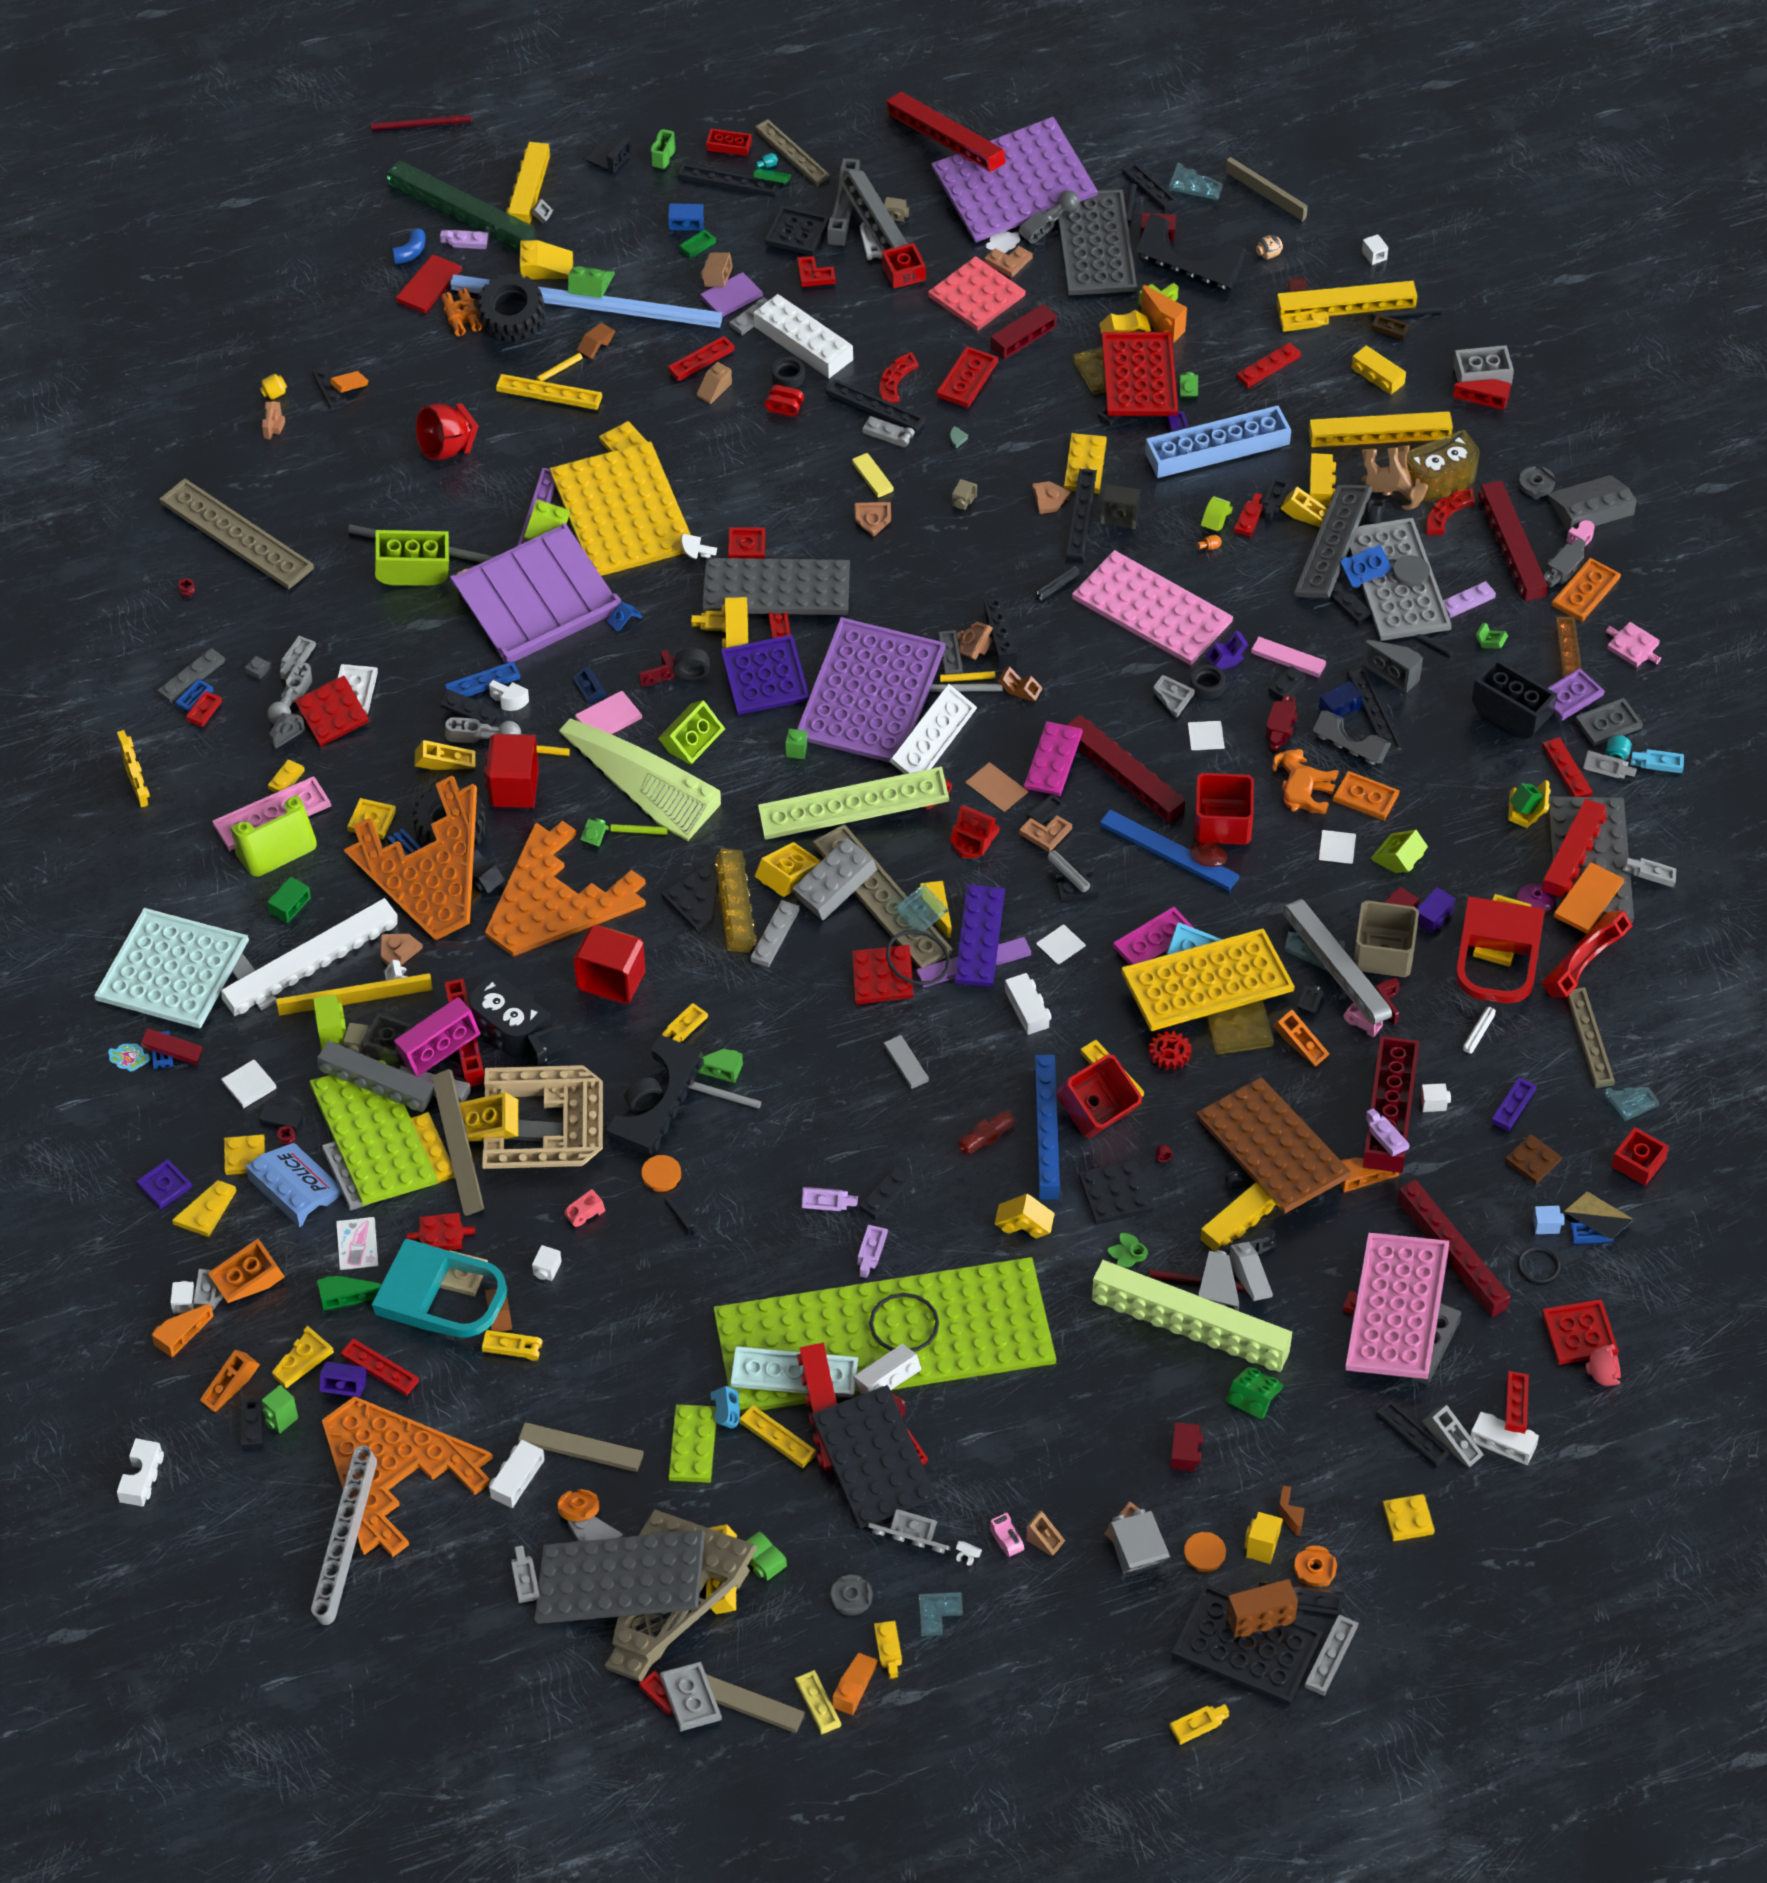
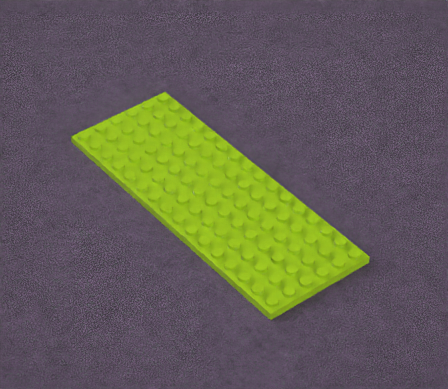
[714,1257,1056,1414]

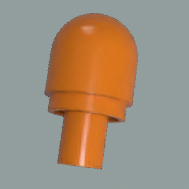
[1197,535,1222,551]

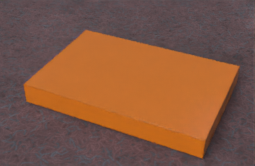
[1333,771,1400,821]

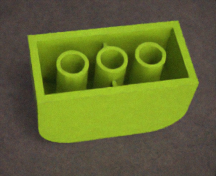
[375,530,449,586]

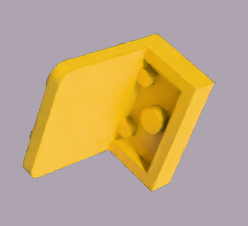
[1508,780,1550,828]

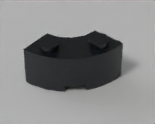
[472,849,505,893]

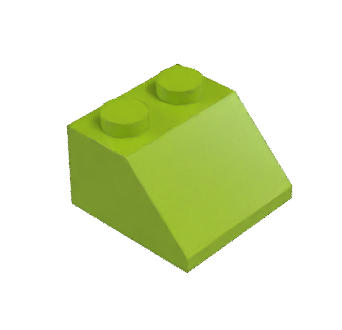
[524,499,570,541]
[1371,830,1428,873]

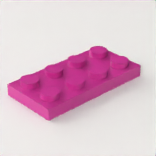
[1024,721,1083,796]
[1113,907,1195,965]

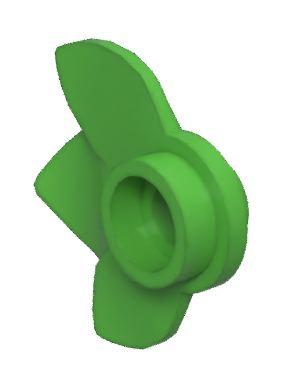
[1107,1233,1148,1268]

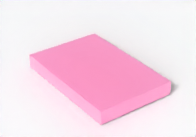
[575,691,642,734]

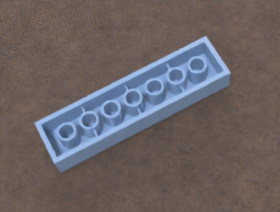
[1145,406,1291,478]

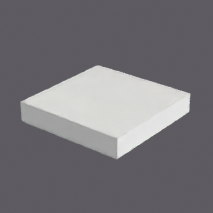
[221,1060,276,1108]

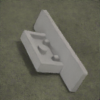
[868,1509,951,1554]

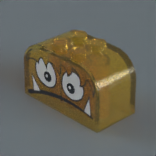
[1407,430,1480,501]

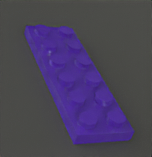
[955,884,1005,987]

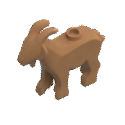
[1361,445,1428,510]

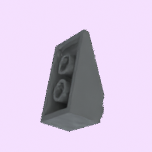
[1363,640,1423,693]

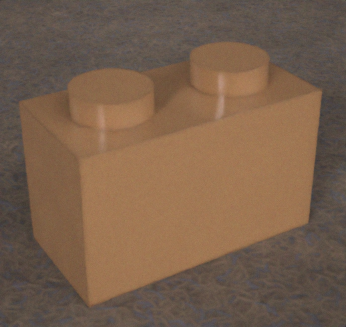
[701,253,733,287]

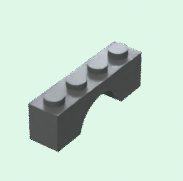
[1313,710,1391,765]

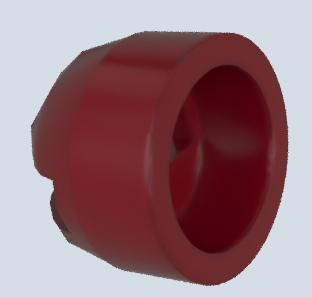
[1156,1145,1173,1162]

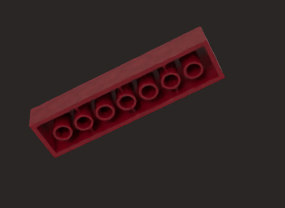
[1363,1036,1419,1173]

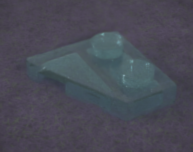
[1605,1087,1659,1121]

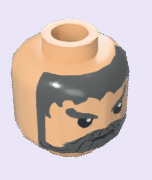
[1256,235,1283,260]

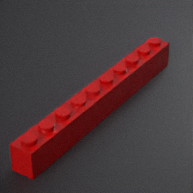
[886,92,1006,172]

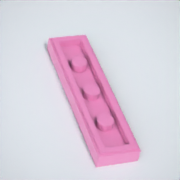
[1251,637,1326,678]

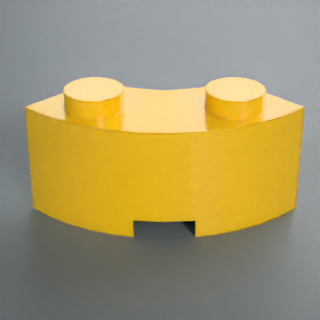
[1099,310,1151,334]

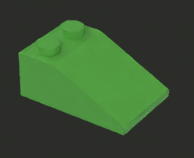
[568,266,615,298]

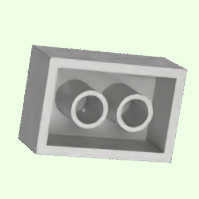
[1453,345,1514,385]

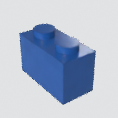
[668,204,704,231]

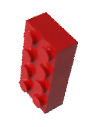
[706,129,752,156]

